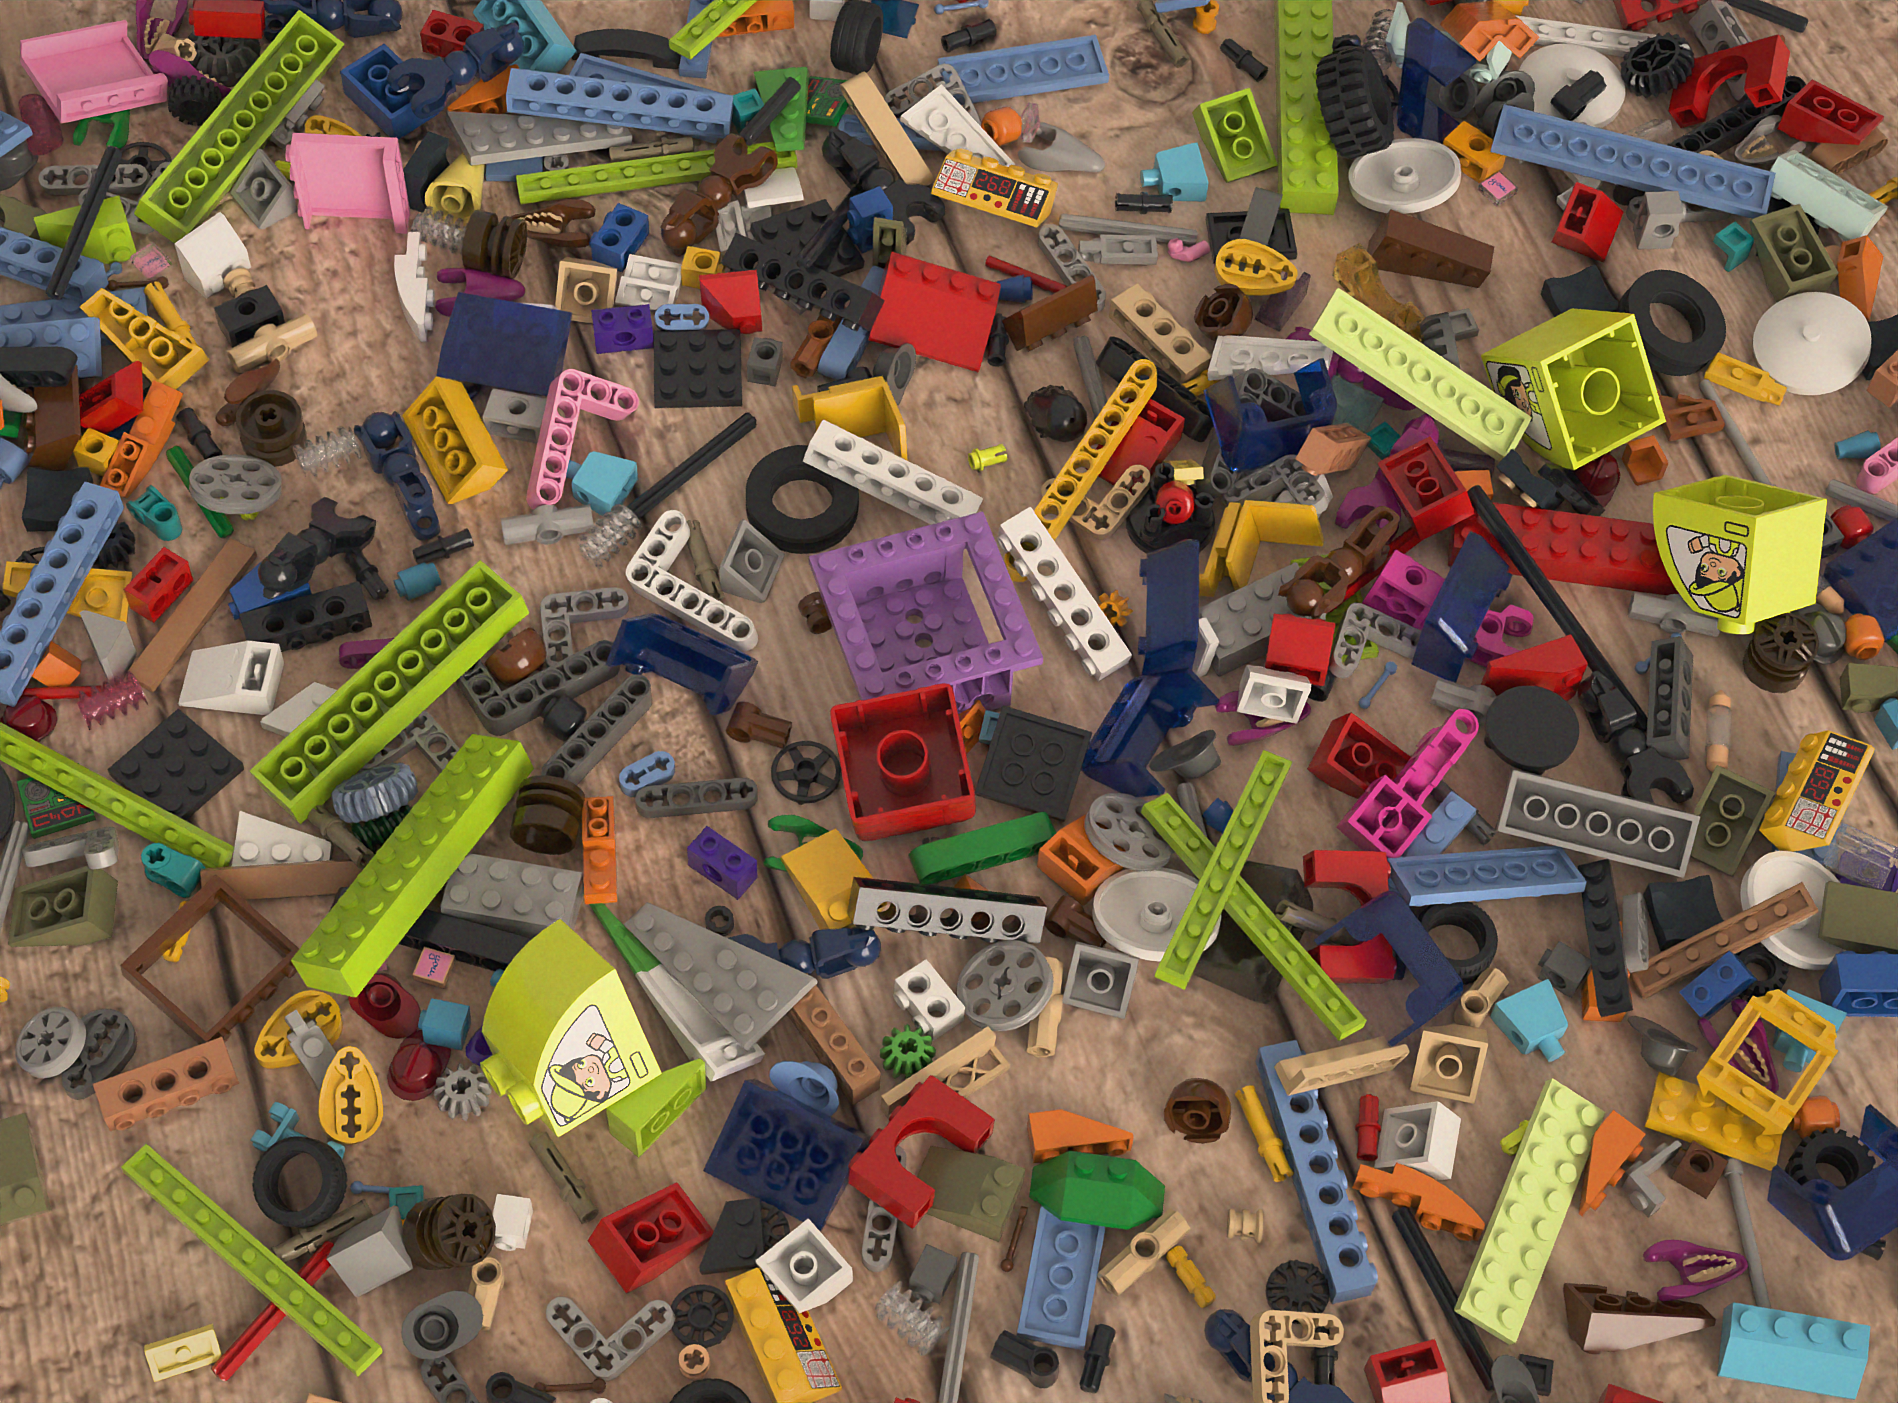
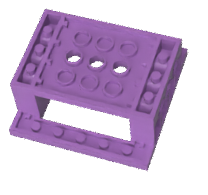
[809,511,1043,714]

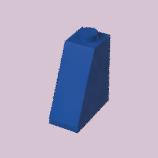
[228,550,312,620]

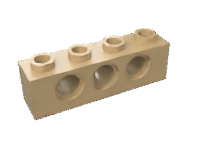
[1109,283,1212,384]

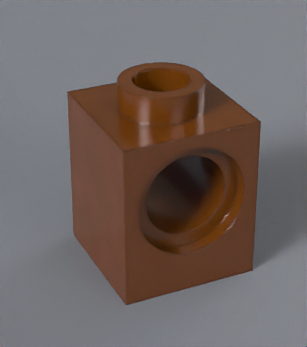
[1671,1140,1729,1199]

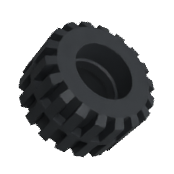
[1784,1128,1878,1221]

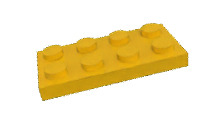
[1644,1072,1782,1172]

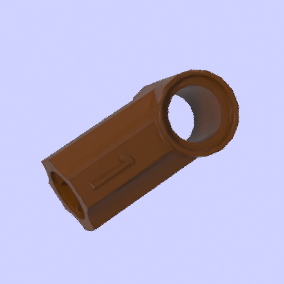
[726,702,792,749]
[1044,895,1107,948]

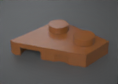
[1657,390,1725,441]

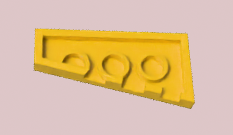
[3,561,133,624]

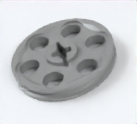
[189,454,282,514]
[1084,793,1174,871]
[957,940,1054,1031]

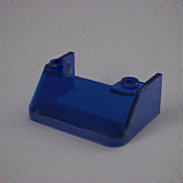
[1396,18,1477,144]
[1203,358,1337,473]
[1411,531,1513,683]
[1138,539,1199,685]
[605,613,758,716]
[1081,667,1219,798]
[1313,891,1463,1047]
[1767,1104,1898,1261]

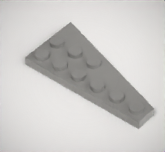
[446,111,632,166]

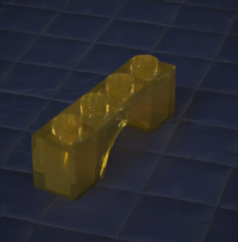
[1332,243,1426,342]

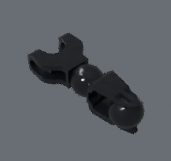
[822,127,945,245]
[258,497,376,599]
[1577,671,1694,804]

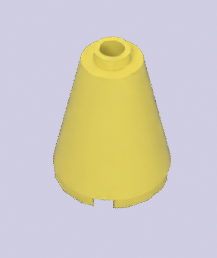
[425,153,485,227]

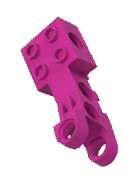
[1362,550,1534,667]
[1336,709,1479,858]

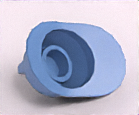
[769,1061,839,1118]

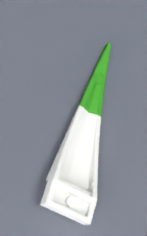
[583,893,765,1082]

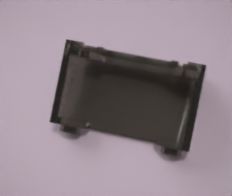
[1193,861,1313,1004]

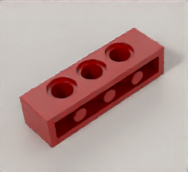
[1613,0,1724,32]

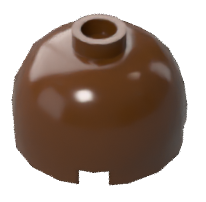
[1194,284,1253,341]
[484,627,547,685]
[1164,1078,1231,1144]

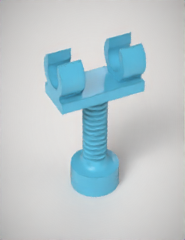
[250,1102,345,1159]

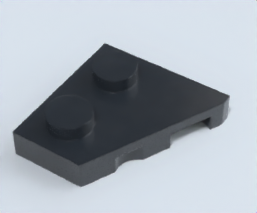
[1537,464,1605,516]
[699,1197,765,1275]

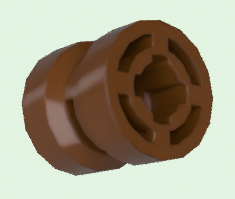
[798,592,833,634]

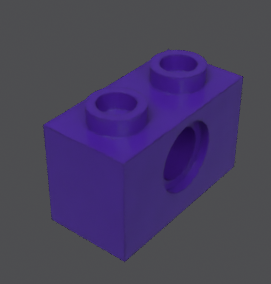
[591,304,654,354]
[687,826,758,900]

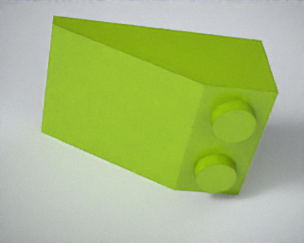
[1192,88,1278,183]
[33,195,138,264]
[606,1058,707,1158]

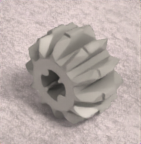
[434,1062,492,1121]

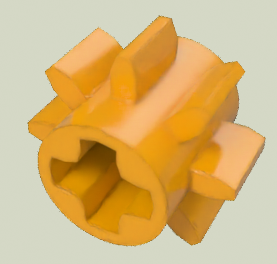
[1098,590,1133,627]

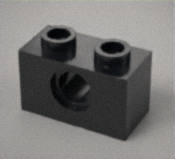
[214,285,285,348]

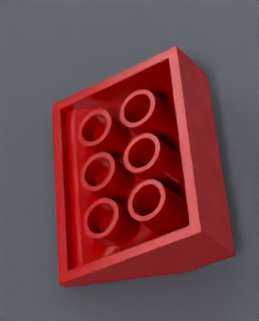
[868,252,1001,372]

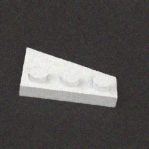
[232,811,333,867]

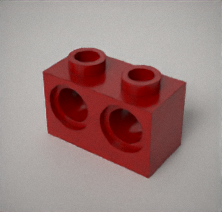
[420,10,484,58]
[123,547,194,623]

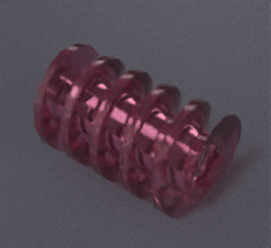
[18,94,64,155]
[77,671,148,731]

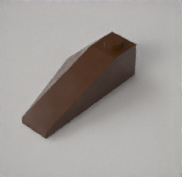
[1563,1283,1716,1355]

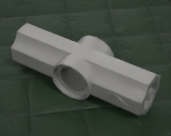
[500,504,594,545]
[1627,591,1720,637]
[1430,678,1497,725]

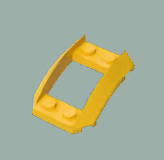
[1696,989,1839,1135]

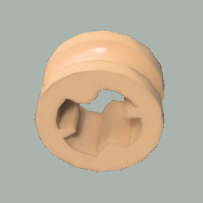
[678,1344,710,1380]

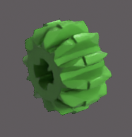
[880,1024,936,1079]

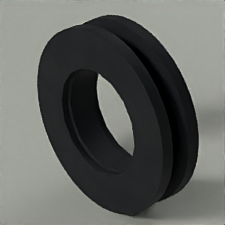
[1616,270,1726,376]
[746,445,859,554]

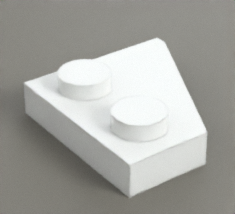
[260,682,337,737]

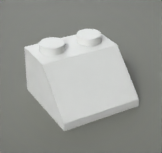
[174,212,251,299]
[1237,665,1311,724]
[1374,1101,1461,1181]
[755,1218,853,1313]

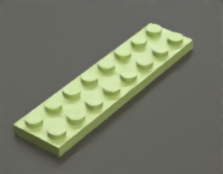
[1309,288,1532,462]
[1454,1078,1605,1345]

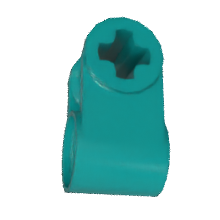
[126,485,183,541]
[141,843,205,898]

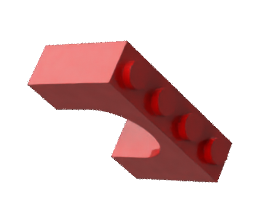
[189,0,273,39]
[1668,34,1790,128]
[1303,850,1397,984]
[848,1075,995,1229]

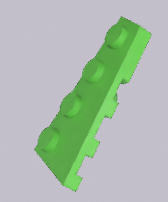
[754,67,809,152]

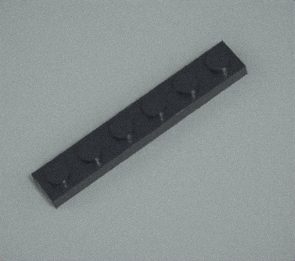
[1578,859,1633,1017]

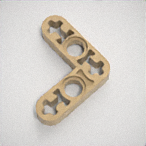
[1041,465,1151,540]
[1250,1310,1344,1403]

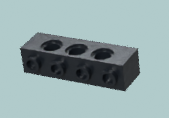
[239,581,372,652]

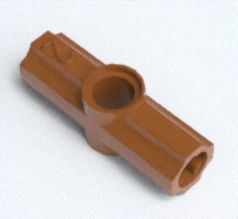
[790,306,846,379]

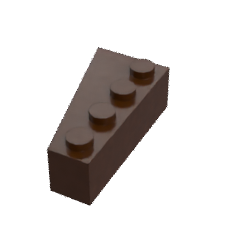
[1364,209,1494,288]

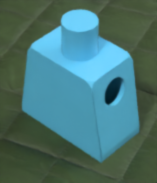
[1140,142,1209,202]
[566,451,638,521]
[1490,979,1568,1062]
[1773,989,1847,1072]

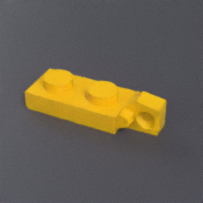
[1704,352,1787,406]

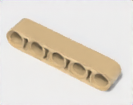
[840,71,934,186]

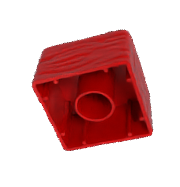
[830,683,976,841]

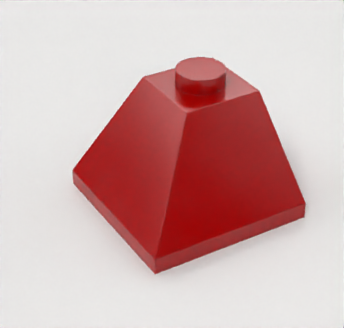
[699,270,763,334]

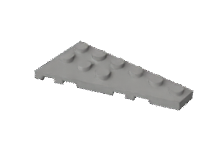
[624,902,818,1051]

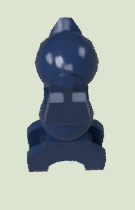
[261,0,403,42]
[387,23,524,119]
[354,411,440,540]
[728,927,881,979]
[1204,1309,1354,1403]

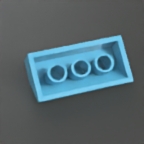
[473,0,577,73]
[1717,1302,1870,1400]

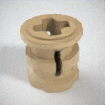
[223,268,257,299]
[1227,1209,1263,1243]

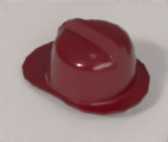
[1572,451,1621,507]
[0,696,58,742]
[348,973,421,1039]
[387,1030,451,1101]

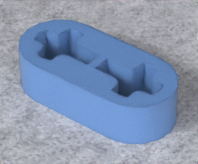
[654,304,709,331]
[619,751,675,797]

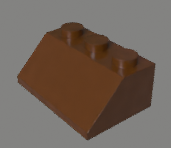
[1001,274,1098,352]
[22,365,81,471]

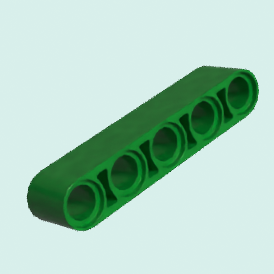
[908,812,1057,885]

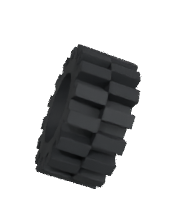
[168,75,221,126]
[1736,942,1789,1002]

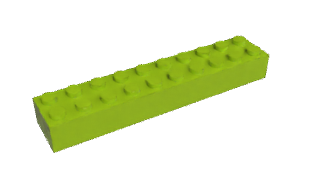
[1274,0,1339,215]
[134,10,345,243]
[249,560,529,825]
[291,734,534,998]

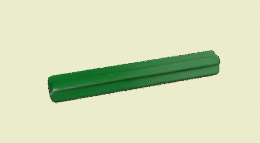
[166,446,234,538]

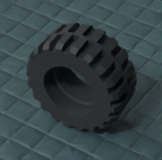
[1316,46,1394,159]

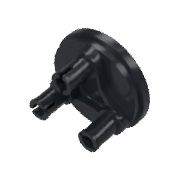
[1126,463,1215,561]
[1484,686,1580,775]

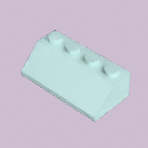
[1770,150,1888,241]

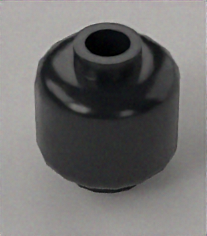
[540,695,587,742]

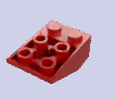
[1085,398,1185,496]

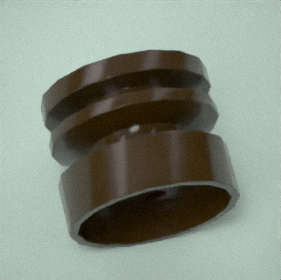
[462,210,528,279]
[1742,613,1819,693]
[510,775,585,855]
[403,1193,496,1270]

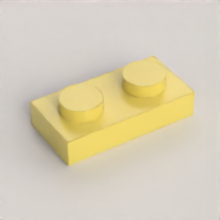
[1163,459,1203,485]
[144,1324,222,1382]

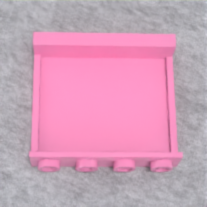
[20,20,168,124]
[286,133,410,234]

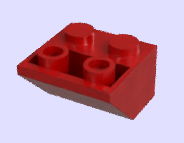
[1551,182,1624,263]
[79,360,144,435]
[1265,613,1335,686]
[1364,1339,1451,1403]

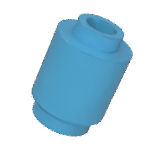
[393,562,441,601]

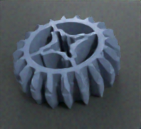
[331,762,419,823]

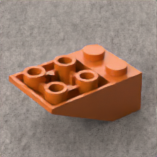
[1037,813,1126,906]

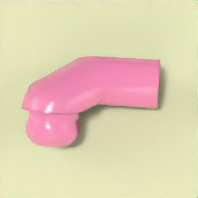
[1168,238,1210,262]

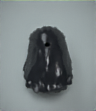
[1024,385,1087,442]

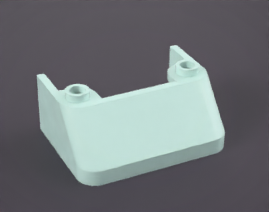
[1385,2,1512,84]

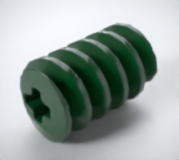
[351,804,412,855]

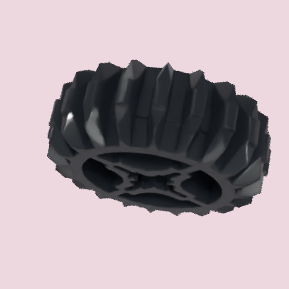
[1620,32,1695,98]

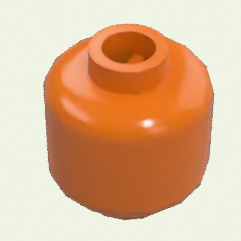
[981,107,1022,146]
[1843,614,1884,660]
[1789,1095,1840,1139]

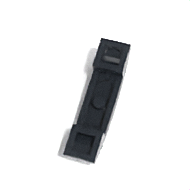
[572,29,681,70]

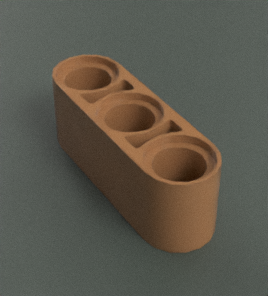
[1809,127,1889,175]

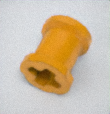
[1192,0,1219,34]

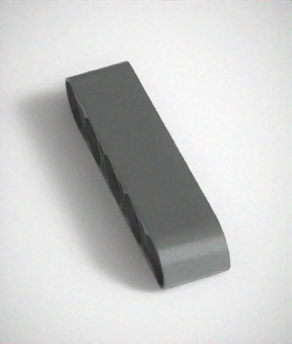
[1230,187,1283,300]
[541,674,652,785]

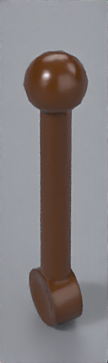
[107,276,169,291]
[1000,1206,1028,1272]
[533,1378,606,1394]

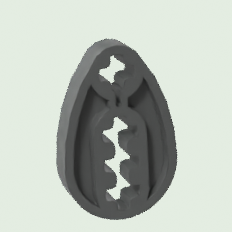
[62,1009,137,1100]

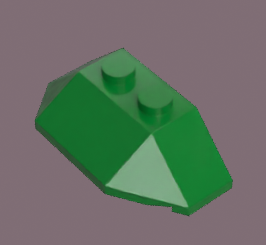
[1029,1151,1165,1230]

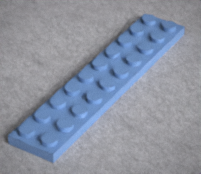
[1490,104,1776,219]

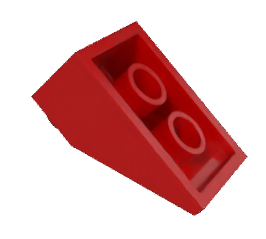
[1777,79,1884,145]
[1377,436,1475,541]
[1481,634,1588,701]
[1307,712,1411,799]
[587,1182,714,1294]

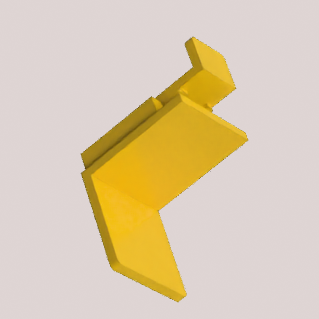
[792,376,907,460]
[1183,500,1325,597]

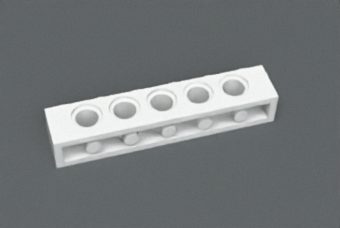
[803,420,983,525]
[997,506,1132,682]

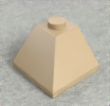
[555,257,617,324]
[1410,1024,1488,1104]

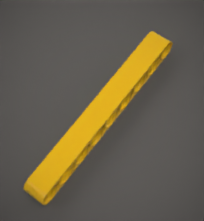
[1004,359,1157,582]

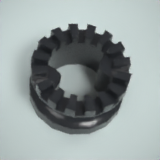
[705,906,734,936]

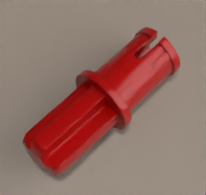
[1355,1094,1382,1161]

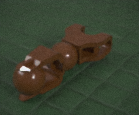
[660,133,778,257]
[1278,506,1400,619]

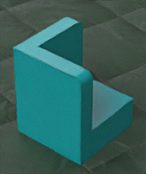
[732,88,764,134]
[1713,221,1754,272]

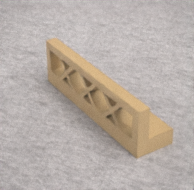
[880,1026,1010,1119]
[1274,1036,1410,1096]

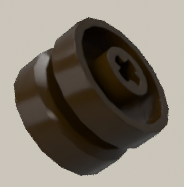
[236,390,307,467]

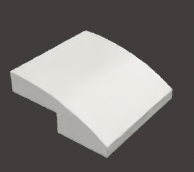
[743,167,804,208]
[716,200,773,255]
[615,254,682,315]

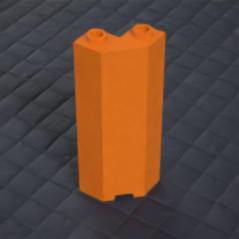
[1440,1,1539,62]

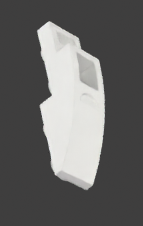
[394,232,435,342]

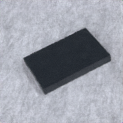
[1205,209,1297,264]

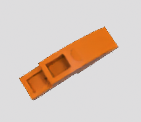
[100,380,184,498]
[582,796,617,904]
[1352,1162,1485,1241]

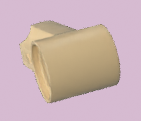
[152,33,197,62]
[1454,967,1509,1028]
[468,1257,505,1331]

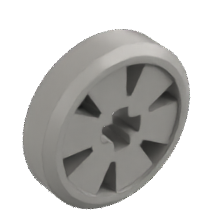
[15,1006,86,1078]

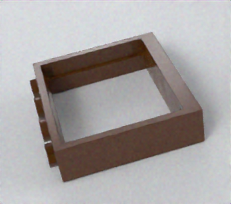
[120,875,299,1045]

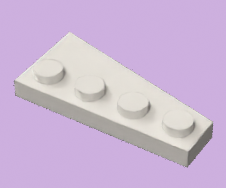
[899,84,1015,167]
[1208,335,1333,381]

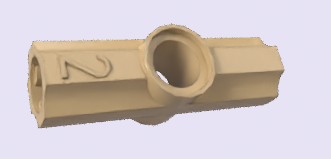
[227,313,318,373]
[1027,957,1064,1058]
[1097,1208,1190,1297]

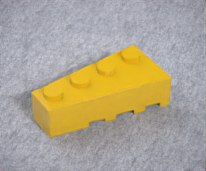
[80,288,209,390]

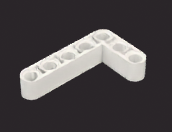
[626,510,758,652]

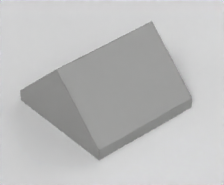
[230,149,298,229]
[719,519,785,603]
[79,610,137,692]
[1062,941,1139,1019]
[327,1205,413,1297]

